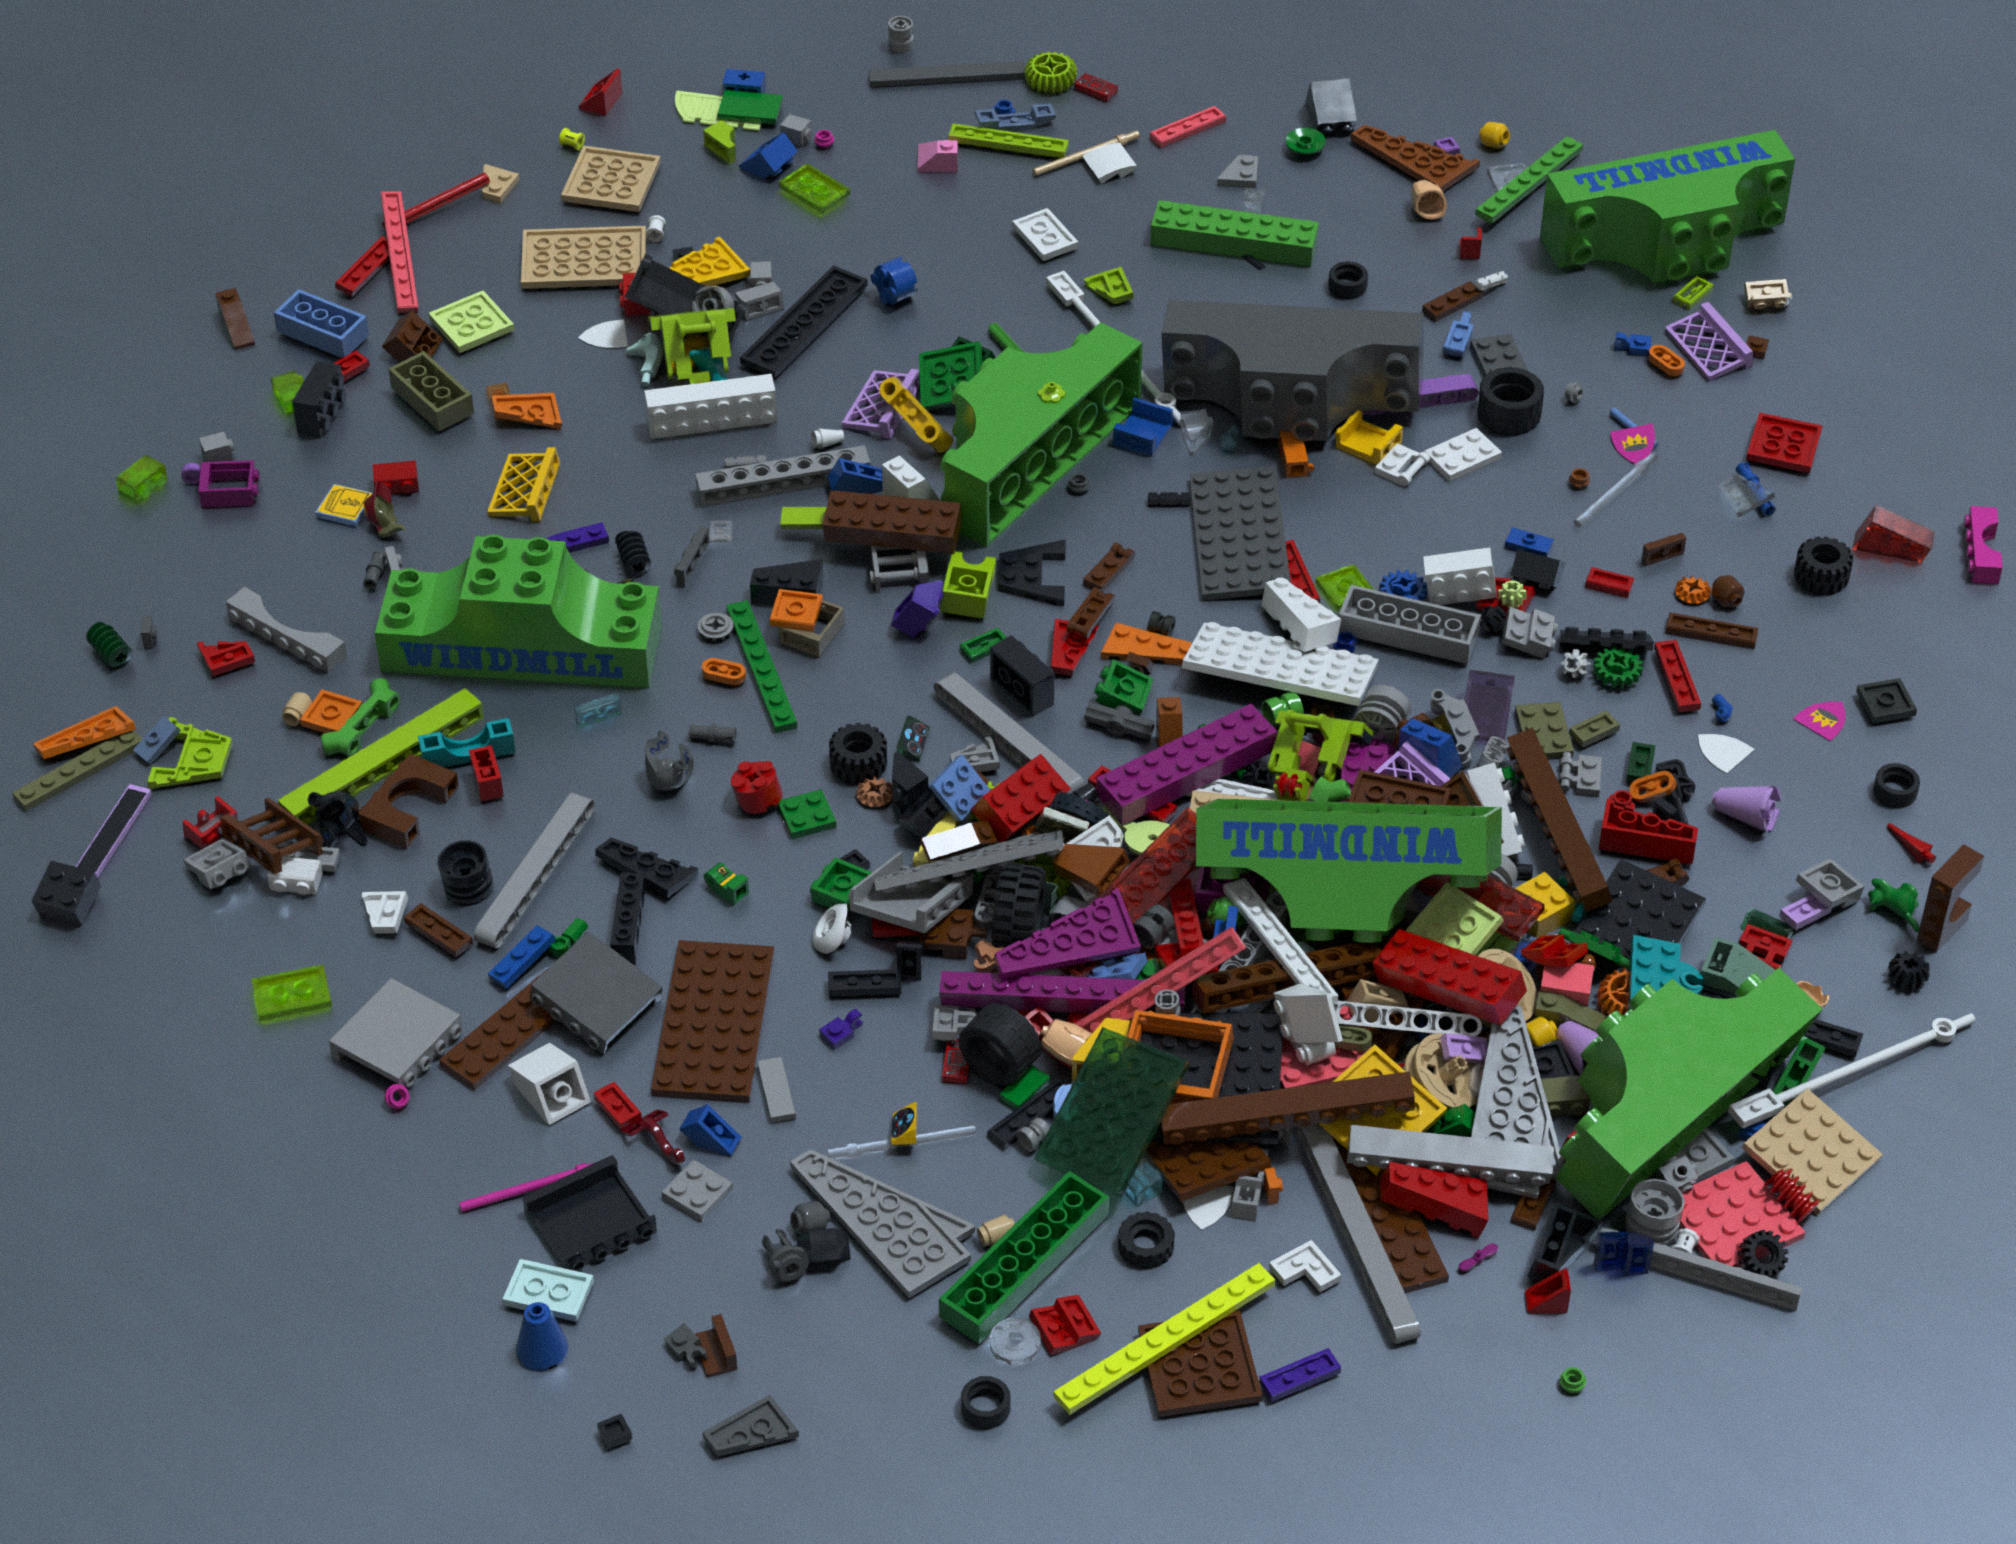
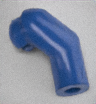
[1712,694,1733,722]

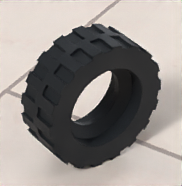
[1118,1211,1175,1269]

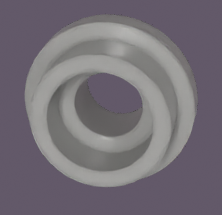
[1565,382,1584,403]

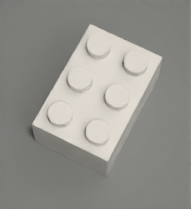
[1423,547,1497,605]

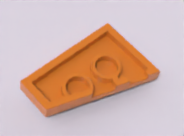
[490,393,562,429]

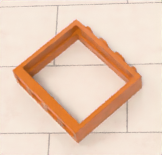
[1114,1010,1234,1104]

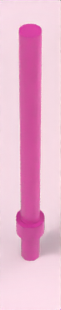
[459,1162,596,1212]

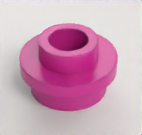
[814,130,834,148]
[384,1084,409,1109]

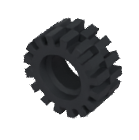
[1737,1230,1789,1278]

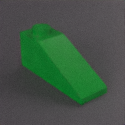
[1773,1036,1826,1108]

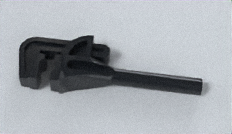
[1655,759,1696,825]

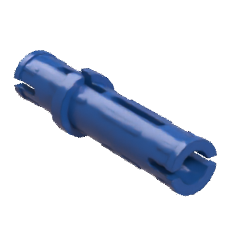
[1735,462,1776,516]

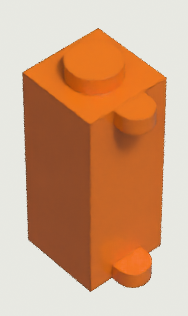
[1278,431,1314,478]

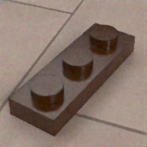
[1422,281,1483,322]
[404,903,473,957]

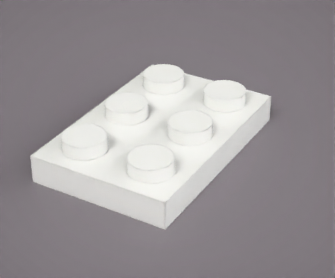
[1012,208,1079,261]
[1424,428,1502,482]

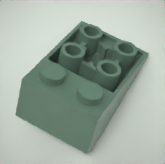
[1700,937,1775,994]

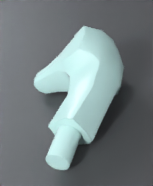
[626,333,664,387]

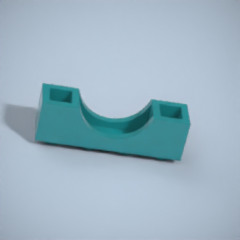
[418,718,516,767]

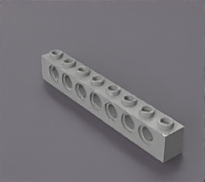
[695,445,871,507]

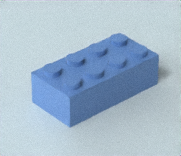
[274,289,369,358]

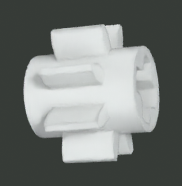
[1560,649,1591,678]

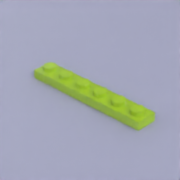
[948,123,1069,158]

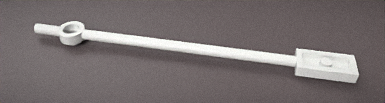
[1046,271,1185,425]
[1728,1013,1975,1128]

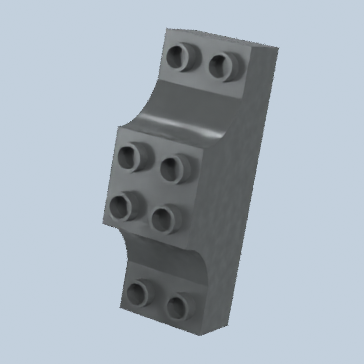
[1161,300,1424,441]

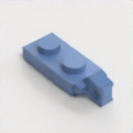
[1443,312,1474,358]

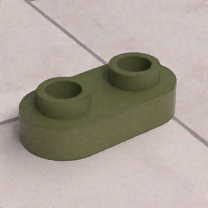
[1334,1023,1372,1052]

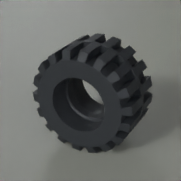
[1794,536,1853,594]
[829,723,887,784]

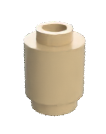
[282,692,312,726]
[977,1214,1015,1247]

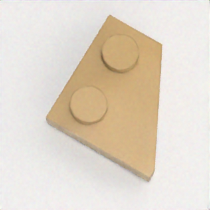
[482,164,520,203]

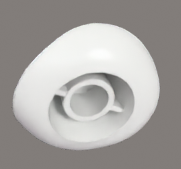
[812,904,852,954]

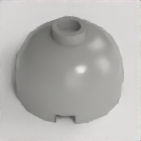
[692,285,735,312]

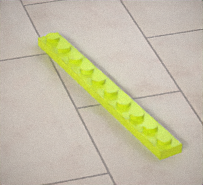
[1053,1263,1275,1415]

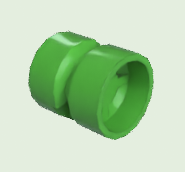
[1262,692,1304,728]

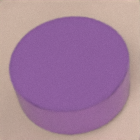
[181,463,201,484]

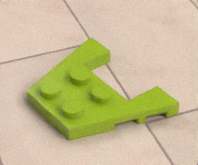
[147,717,233,788]

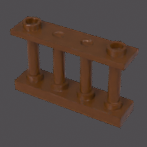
[220,798,323,874]

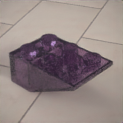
[1465,669,1515,741]

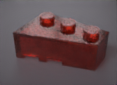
[1852,505,1935,563]

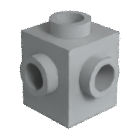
[1654,1156,1698,1193]

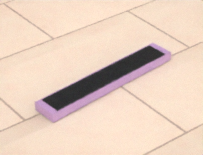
[76,784,152,878]

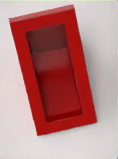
[1525,1268,1571,1313]

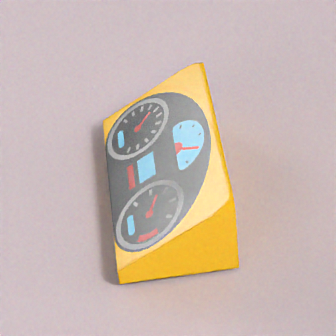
[891,1102,918,1145]

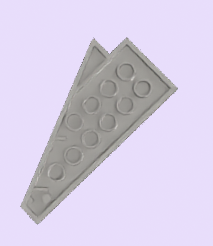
[874,829,1064,893]
[1469,1005,1564,1199]
[790,1149,975,1298]

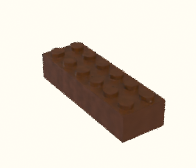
[822,490,963,554]

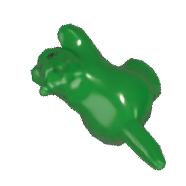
[1868,878,1919,932]

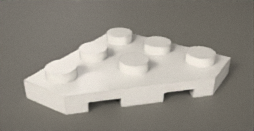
[1051,815,1124,906]

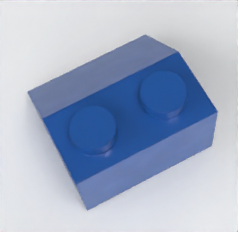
[739,132,798,178]

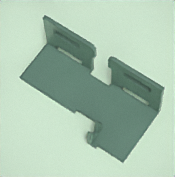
[1044,882,1058,926]

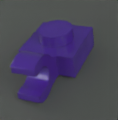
[819,1009,863,1050]

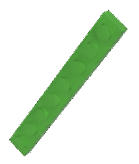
[1475,136,1583,224]

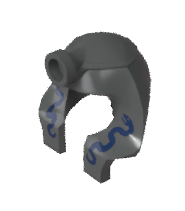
[645,730,694,791]

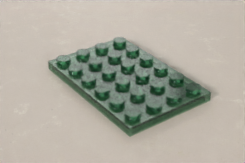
[1034,1027,1190,1197]

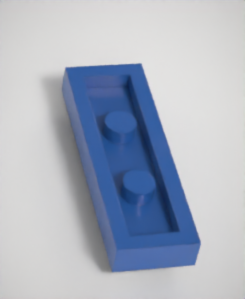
[488,925,556,989]

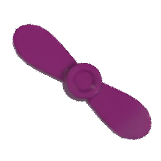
[1459,1243,1498,1272]

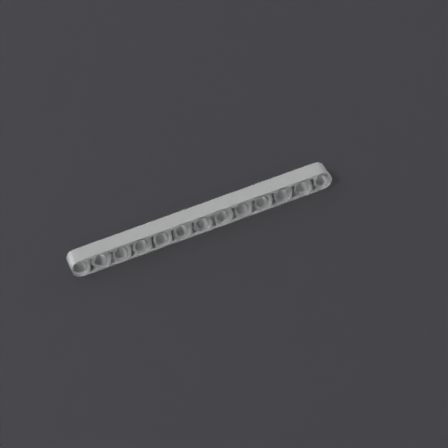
[1294,1124,1420,1344]

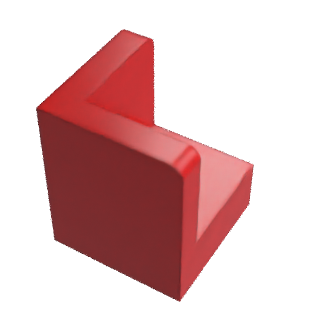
[1459,227,1482,259]

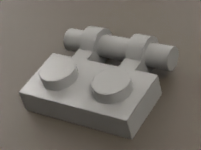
[1558,752,1602,797]
[932,1005,977,1041]

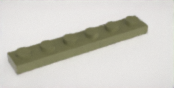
[12,730,142,811]

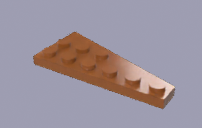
[1351,125,1481,191]

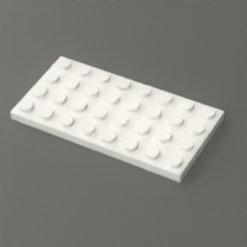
[1182,622,1379,706]

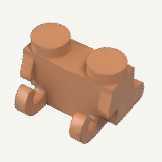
[974,940,1004,973]

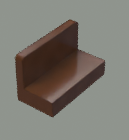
[695,1314,737,1377]

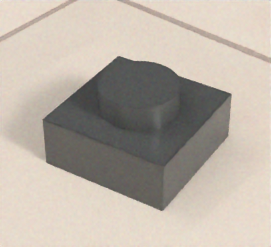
[141,617,158,649]

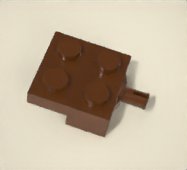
[919,909,987,959]

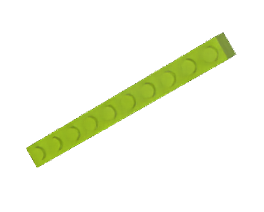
[278,688,484,825]

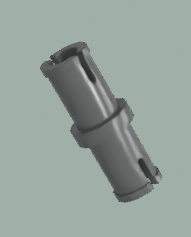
[363,551,386,590]
[689,724,737,742]

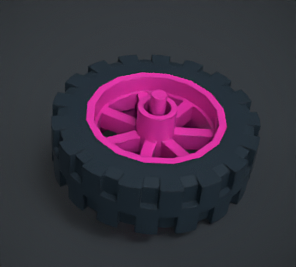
[1049,792,1112,830]

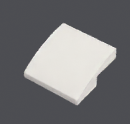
[1082,143,1138,184]

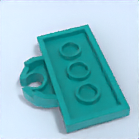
[1628,935,1703,1011]

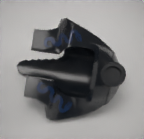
[308,791,368,848]

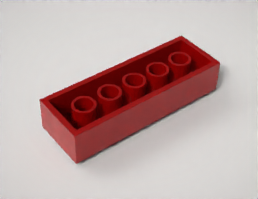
[1373,929,1527,1025]

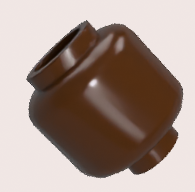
[1711,575,1745,608]

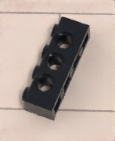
[610,873,646,964]

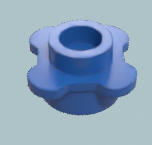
[993,100,1016,115]

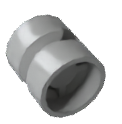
[888,16,913,53]

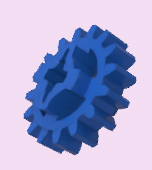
[1379,570,1428,601]

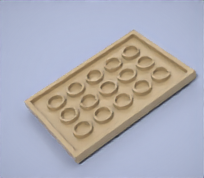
[521,226,646,289]

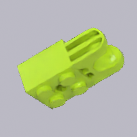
[940,551,996,618]

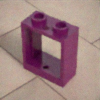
[198,460,260,508]

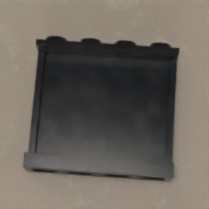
[522,1155,657,1271]

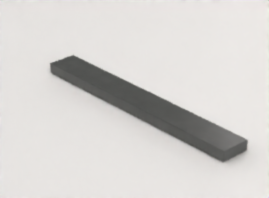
[869,61,1025,87]

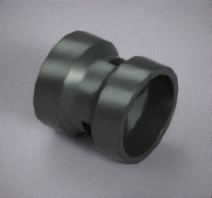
[1147,611,1176,637]

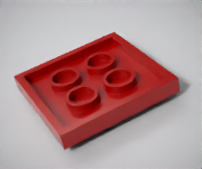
[1746,412,1823,473]

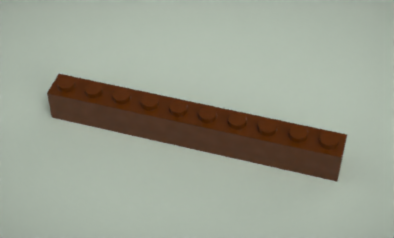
[1506,727,1613,912]
[1159,1071,1415,1145]

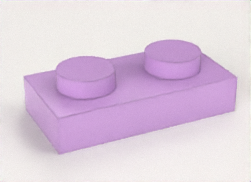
[1779,894,1832,930]
[1440,1033,1488,1064]

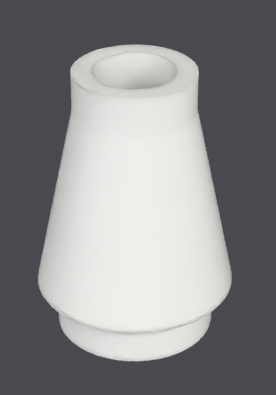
[811,428,844,449]

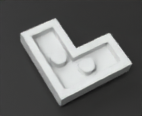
[1269,1240,1341,1292]

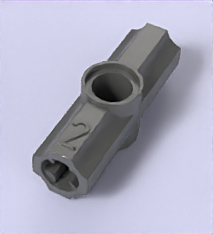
[1084,702,1156,740]

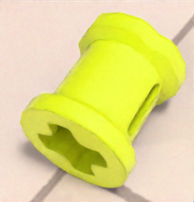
[559,128,585,151]

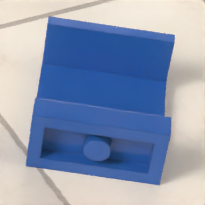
[1113,397,1173,456]

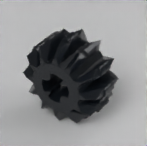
[1888,950,1930,992]

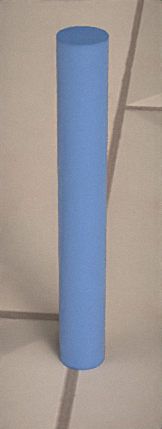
[1610,408,1659,450]

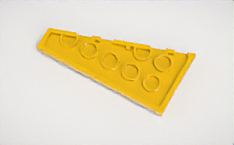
[669,236,751,286]

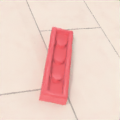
[1150,106,1226,148]

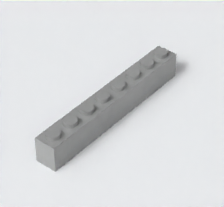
[1347,1125,1554,1186]

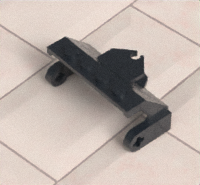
[624,253,748,343]

